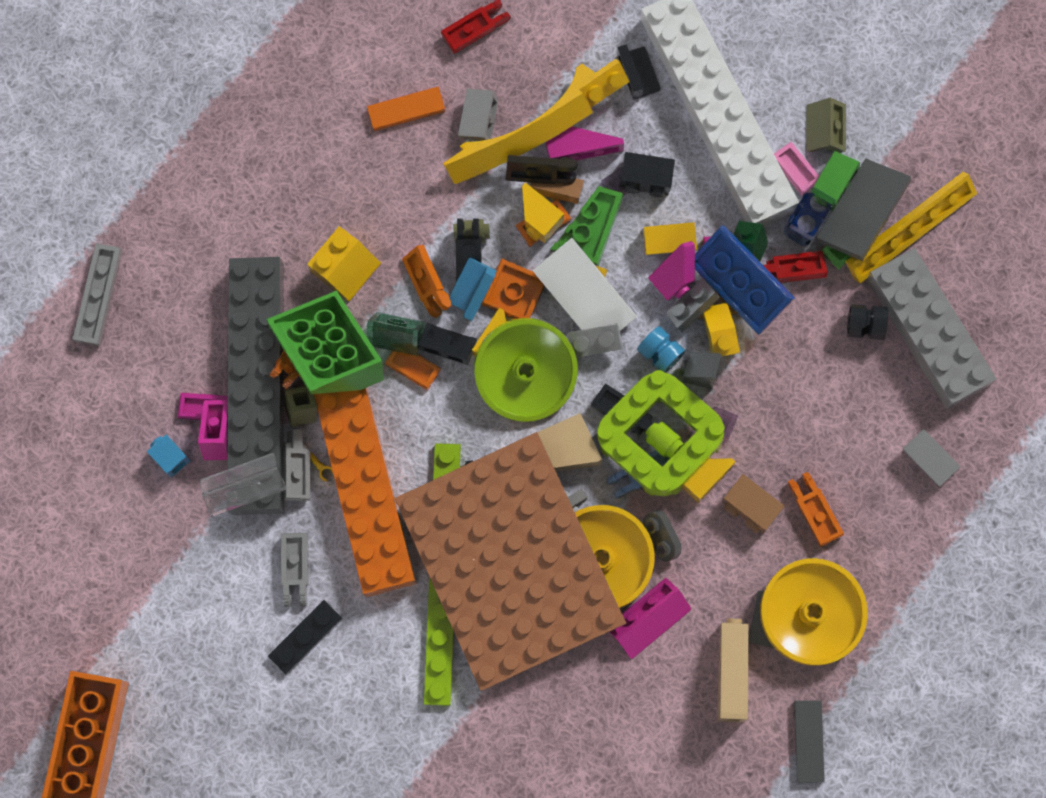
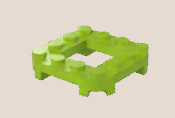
[597,370,725,496]

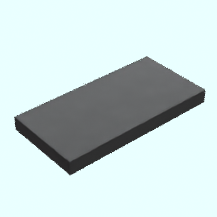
[816,158,911,261]

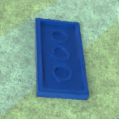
[695,225,795,335]

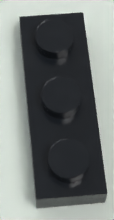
[268,600,343,675]

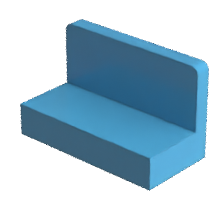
[449,258,497,321]

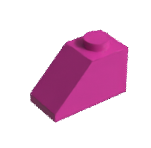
[648,241,695,301]
[198,400,228,460]

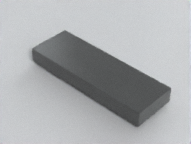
[794,700,825,782]

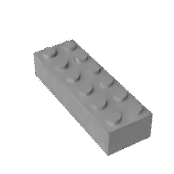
[867,248,997,410]

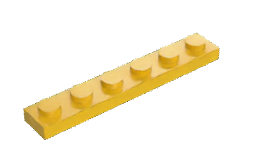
[845,172,977,283]

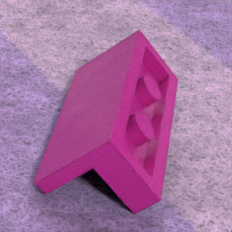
[609,578,691,659]

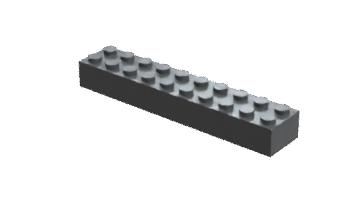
[227,257,284,515]

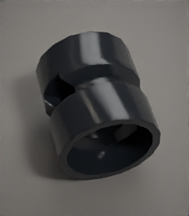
[847,304,888,340]

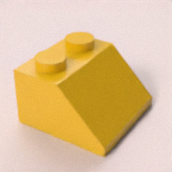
[307,226,381,302]

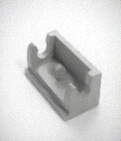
[458,89,499,142]
[903,429,961,487]

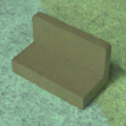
[806,97,846,153]

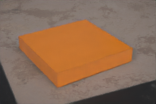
[481,259,545,319]

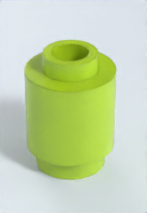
[645,422,684,459]

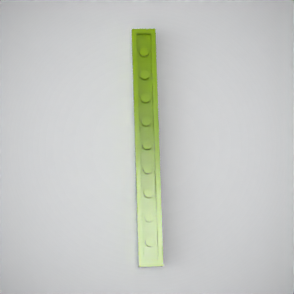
[424,443,461,706]

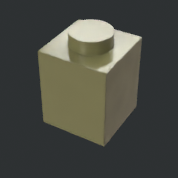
[284,386,317,427]

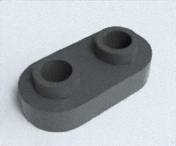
[643,510,682,562]

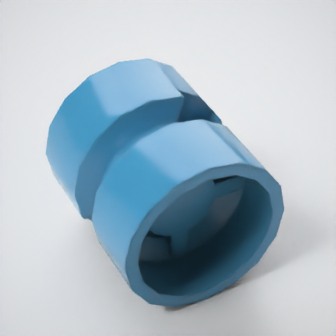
[637,326,686,373]

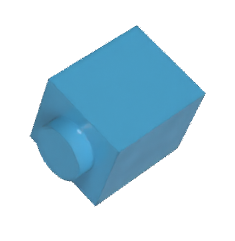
[147,434,191,478]

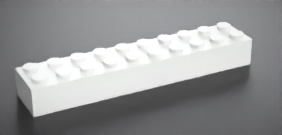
[641,0,799,226]

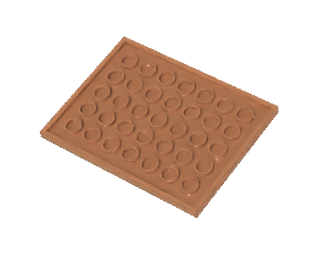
[394,432,626,691]

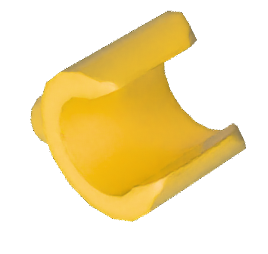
[310,452,333,482]

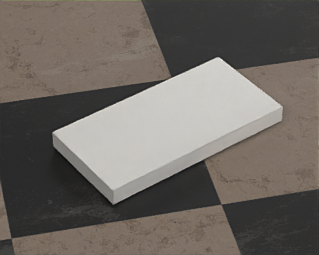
[533,238,637,331]

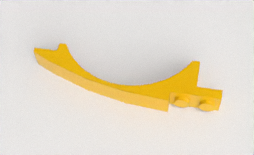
[443,59,629,184]

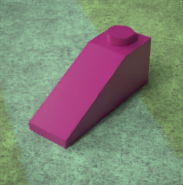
[545,126,624,161]

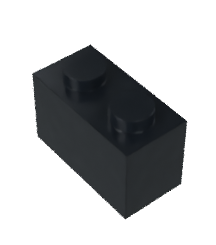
[619,152,675,197]

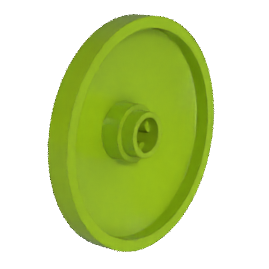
[474,318,578,422]

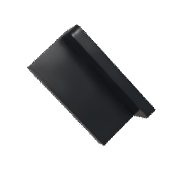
[617,44,661,100]

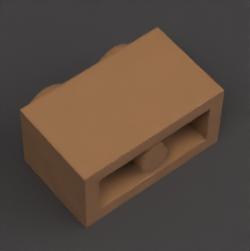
[722,474,785,534]

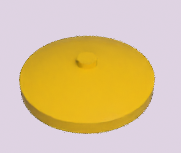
[575,505,655,608]
[760,558,868,666]

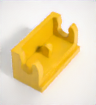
[643,222,697,255]

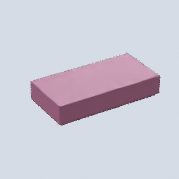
[774,142,820,196]

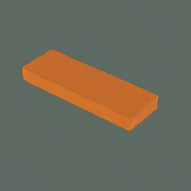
[367,86,446,131]

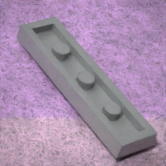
[73,243,123,346]

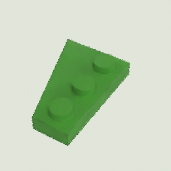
[550,186,624,266]

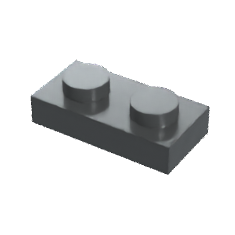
[666,278,720,332]

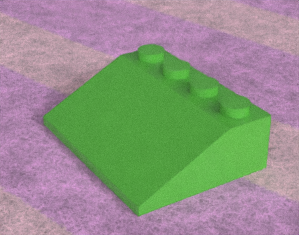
[266,290,384,394]

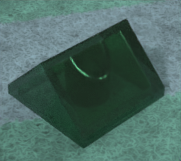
[367,312,426,356]

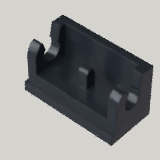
[418,322,477,365]

